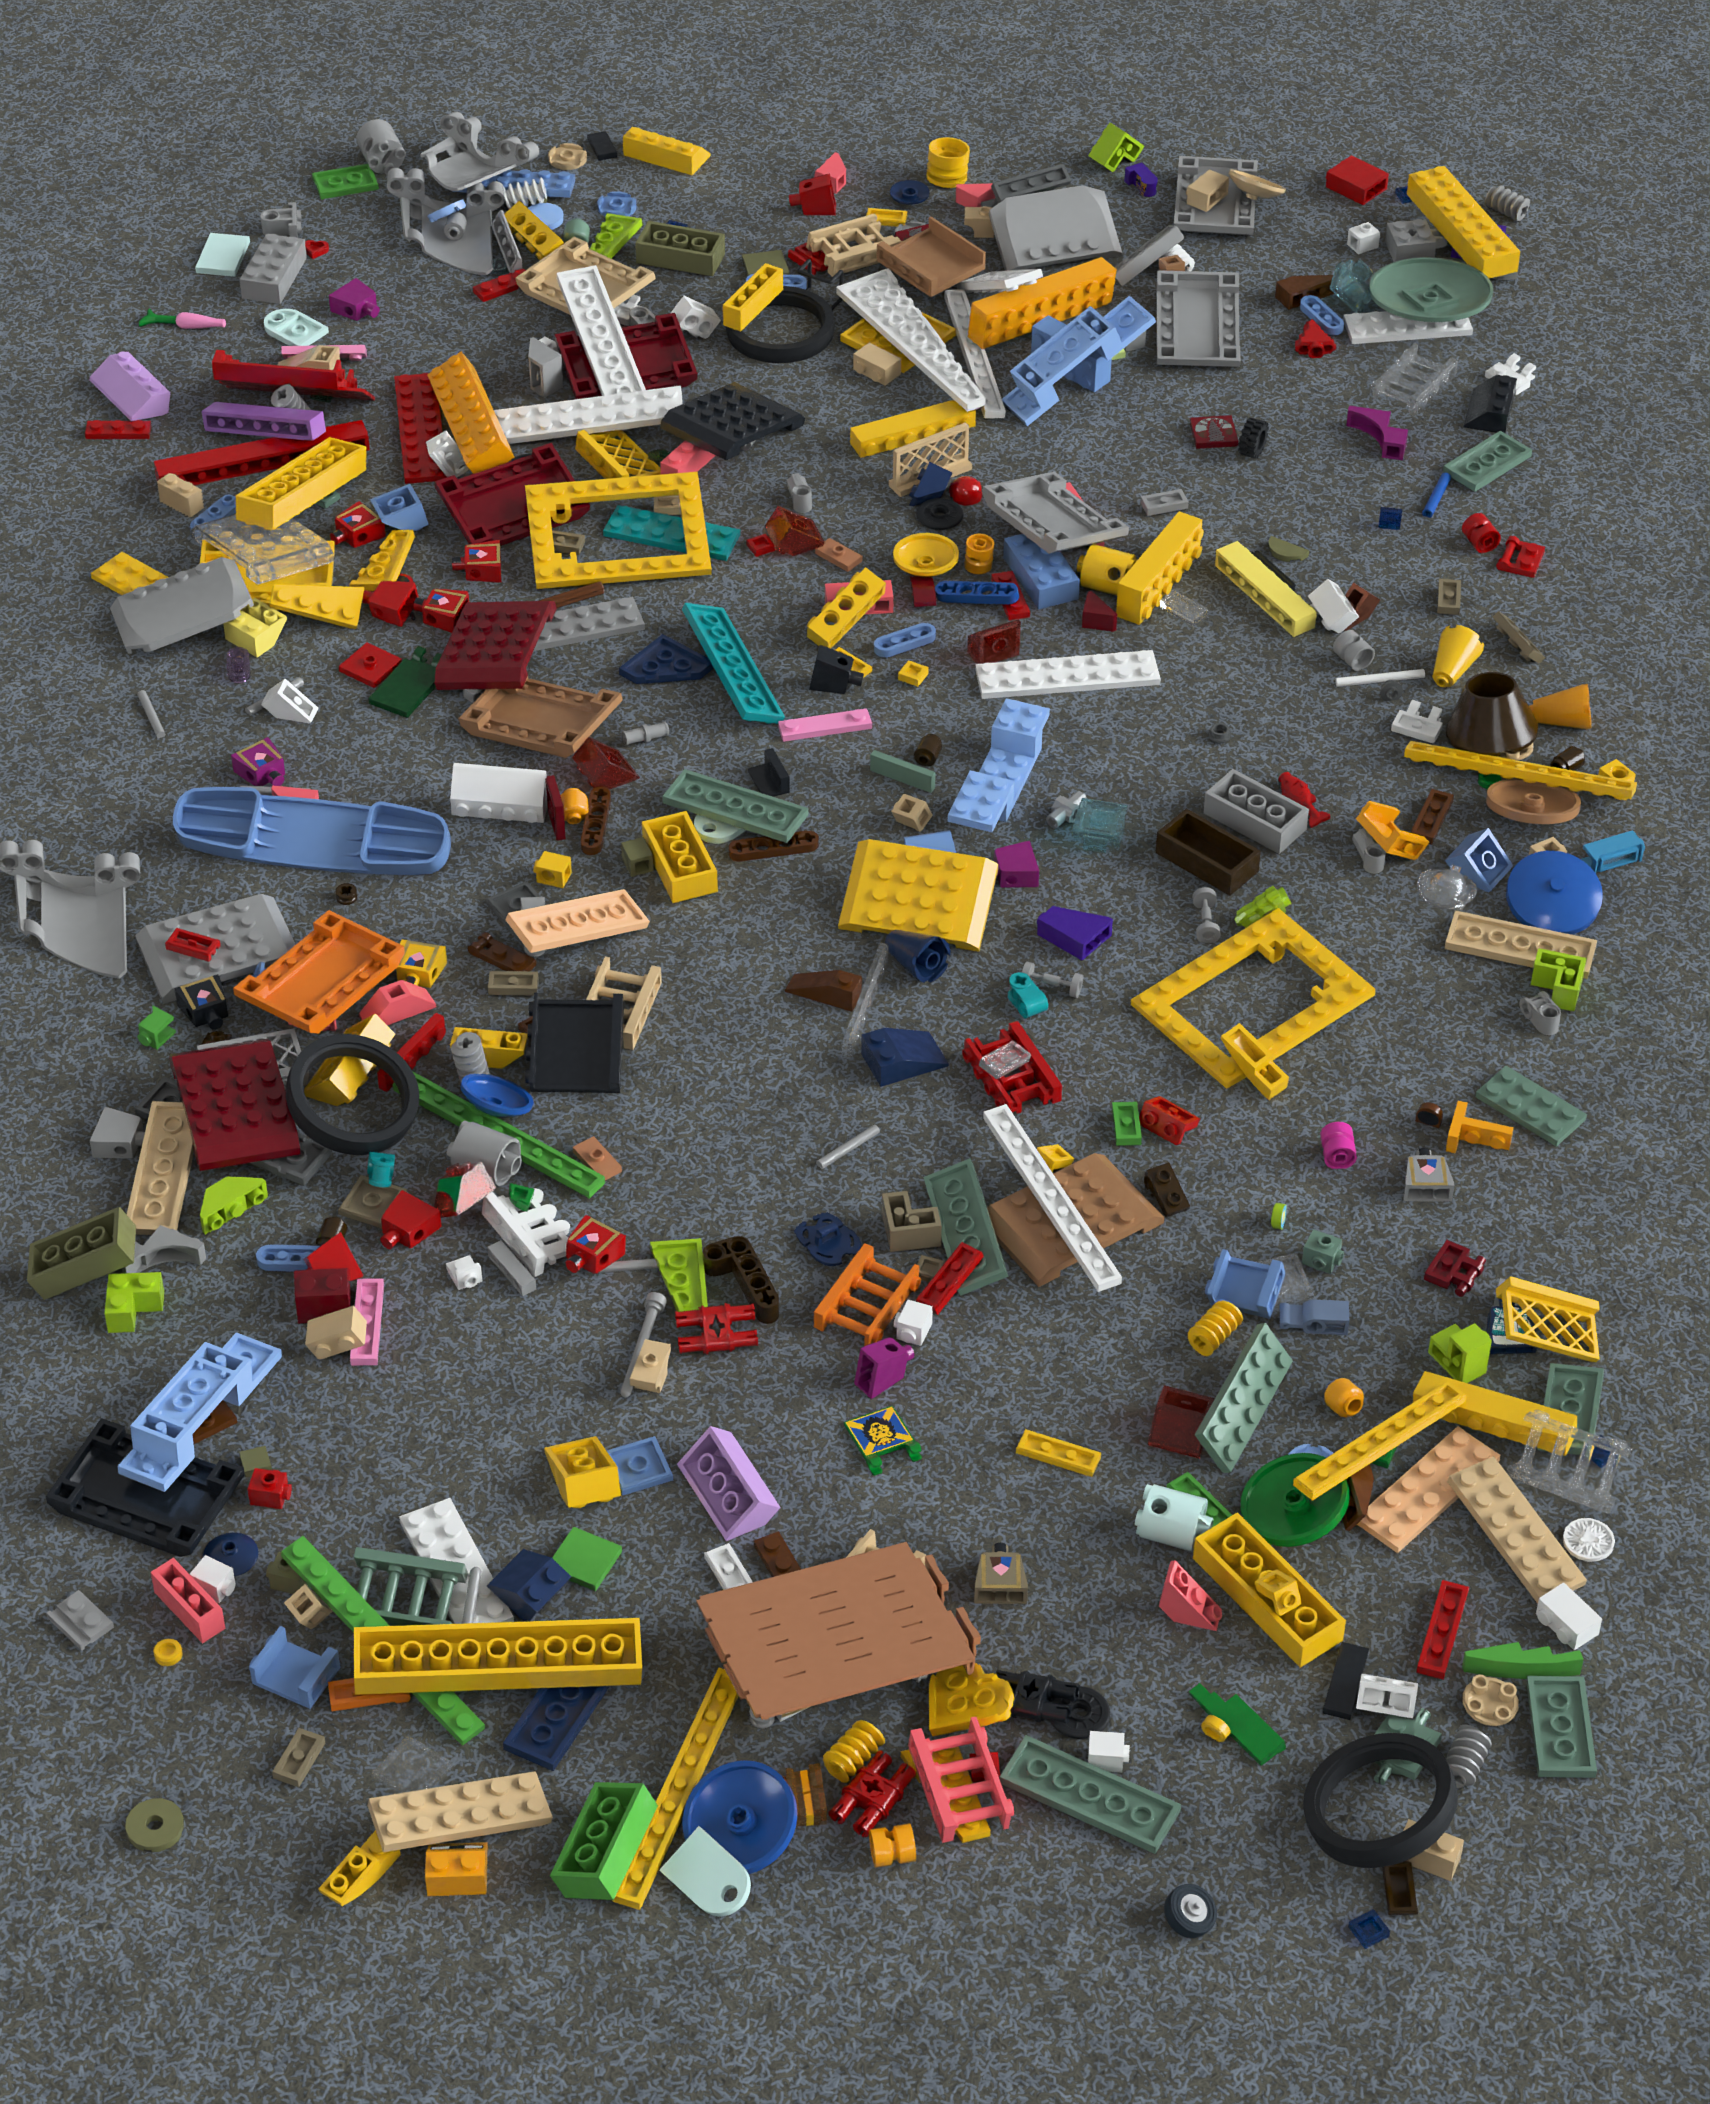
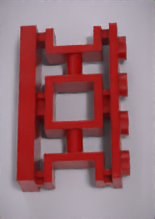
[962,1021,1062,1114]

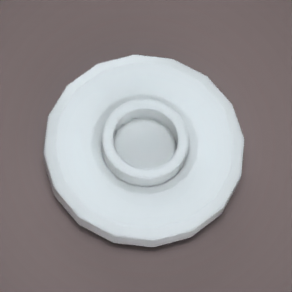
[1563,1518,1615,1562]

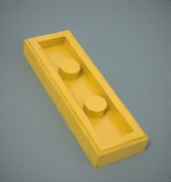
[1016,1429,1101,1477]

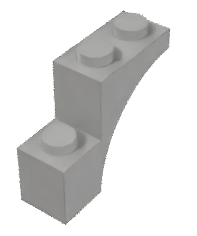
[108,1225,206,1274]

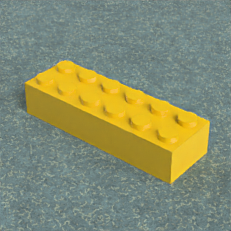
[1116,511,1204,625]
[1193,1512,1346,1668]

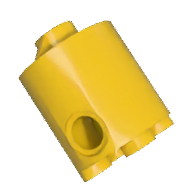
[1077,544,1138,596]

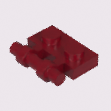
[1424,1240,1486,1297]

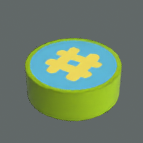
[1271,1203,1287,1230]

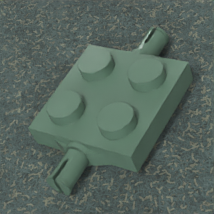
[1374,1708,1442,1785]

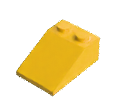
[544,1436,621,1508]

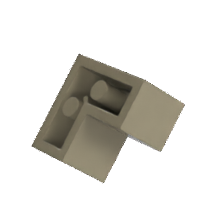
[882,1191,942,1252]

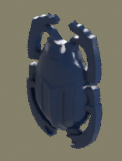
[794,1212,861,1266]

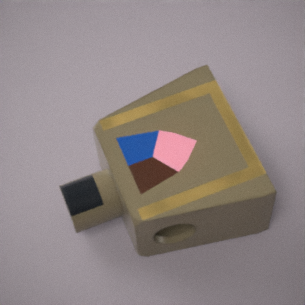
[974,1543,1028,1604]

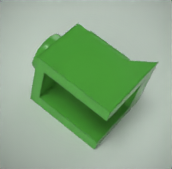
[137,1005,176,1049]

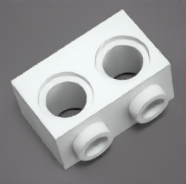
[671,296,721,339]
[1356,1674,1418,1718]

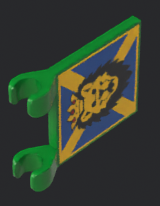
[844,1405,922,1476]

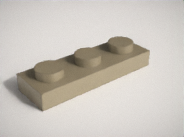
[1492,611,1546,663]

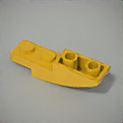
[319,1830,401,1906]

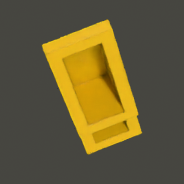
[1221,1023,1289,1100]

